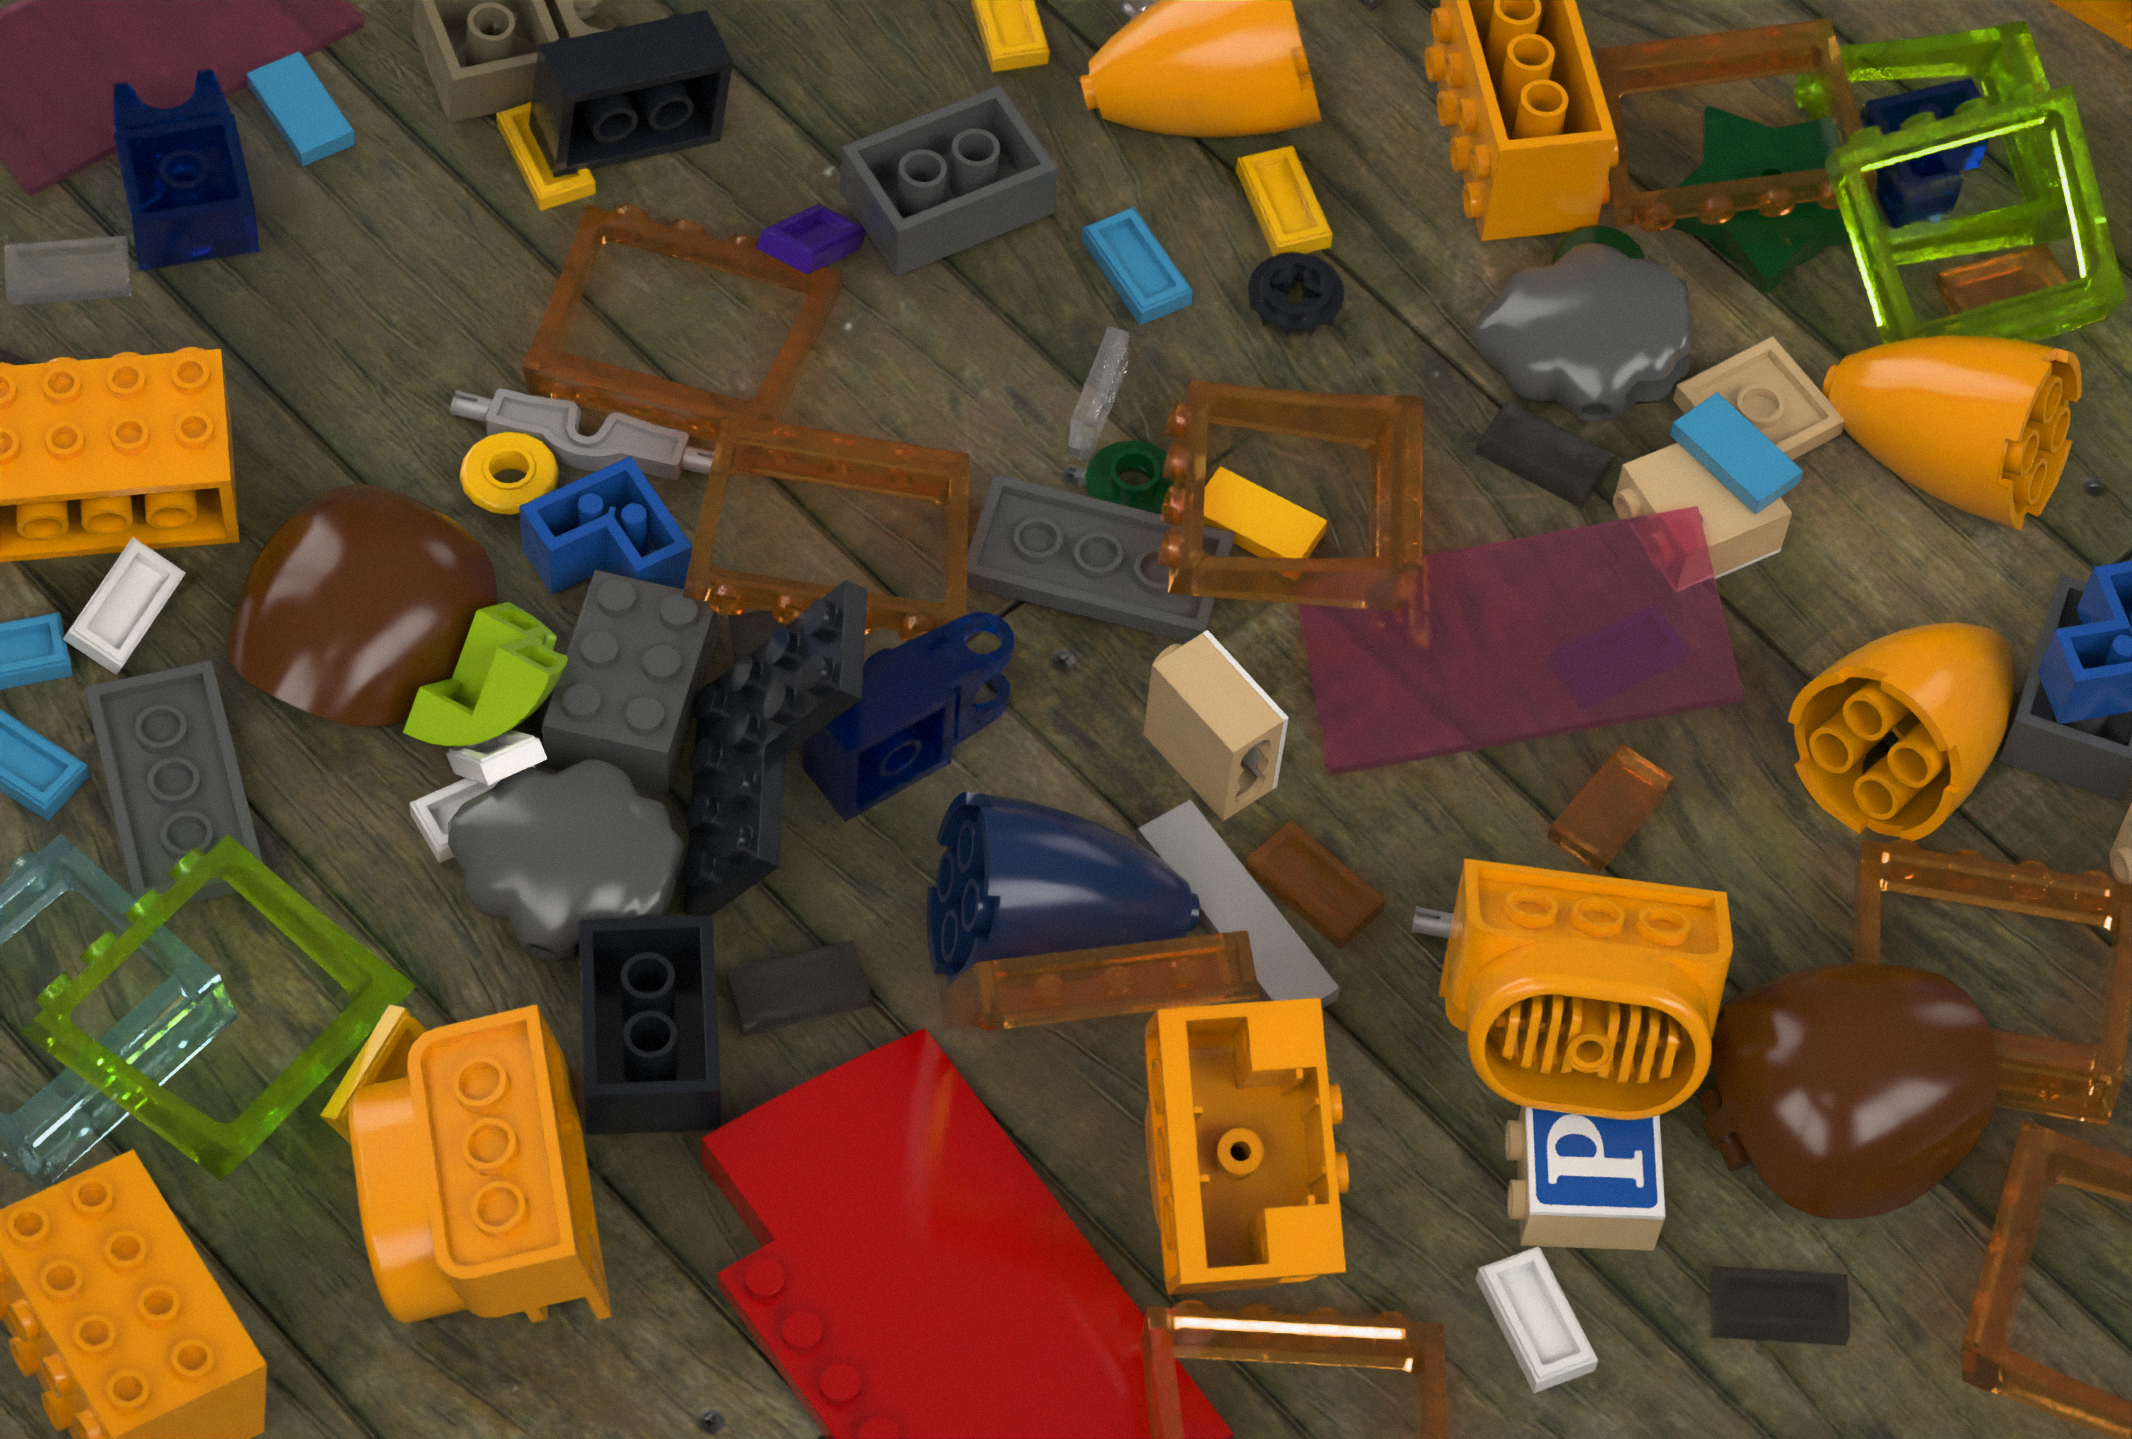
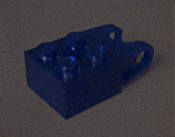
[113,68,260,271]
[802,612,1014,822]

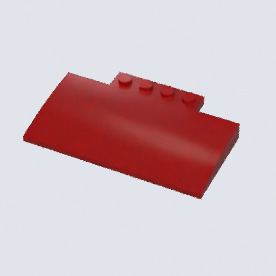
[701,1028,1234,1439]

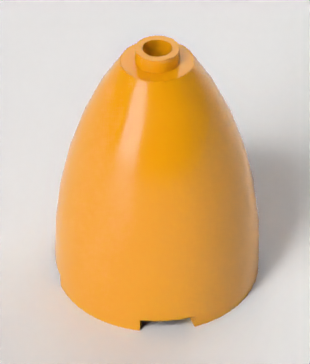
[1080,0,1323,138]
[1822,335,2082,530]
[1788,623,2016,843]

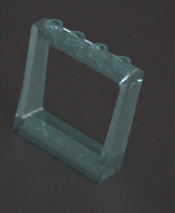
[0,834,238,1191]

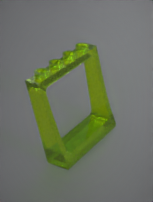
[1794,21,2090,271]
[1825,83,2126,344]
[21,834,416,1181]

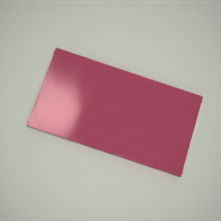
[0,0,365,197]
[1292,506,1744,776]

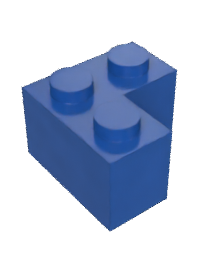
[519,456,693,595]
[2038,561,2132,724]

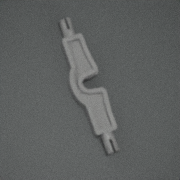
[450,389,725,480]

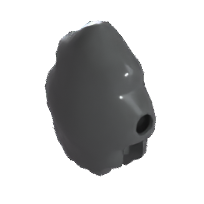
[1472,243,1691,422]
[448,759,683,961]

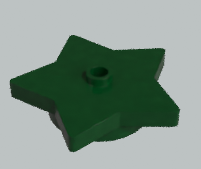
[1656,106,1884,293]

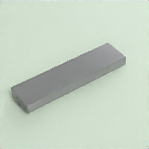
[1136,799,1340,1008]

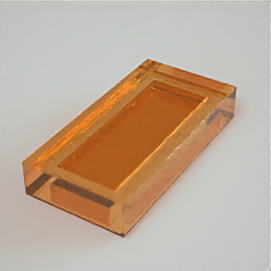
[1935,244,2071,329]
[1547,743,1675,873]
[1245,820,1386,949]

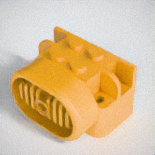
[1438,858,1733,1120]
[1145,998,1349,1295]
[349,1004,612,1324]

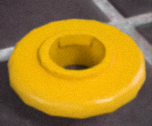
[459,432,559,515]

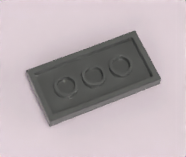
[960,473,1235,642]
[84,660,267,915]

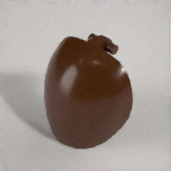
[226,484,497,727]
[1698,963,1999,1219]

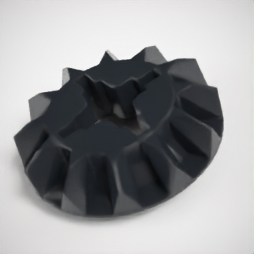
[1248,252,1344,336]

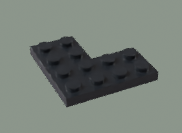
[682,580,867,916]

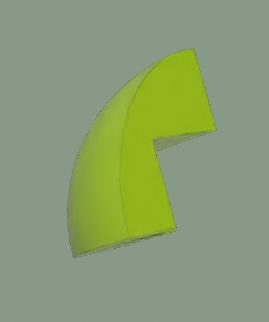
[403,601,568,746]

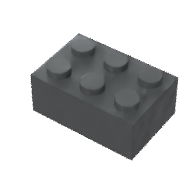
[840,85,1058,277]
[542,570,718,795]
[1998,574,2132,801]

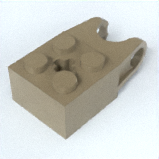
[412,0,612,123]

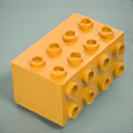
[1424,0,1619,241]
[0,347,240,563]
[0,1149,267,1439]

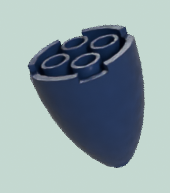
[927,792,1200,992]

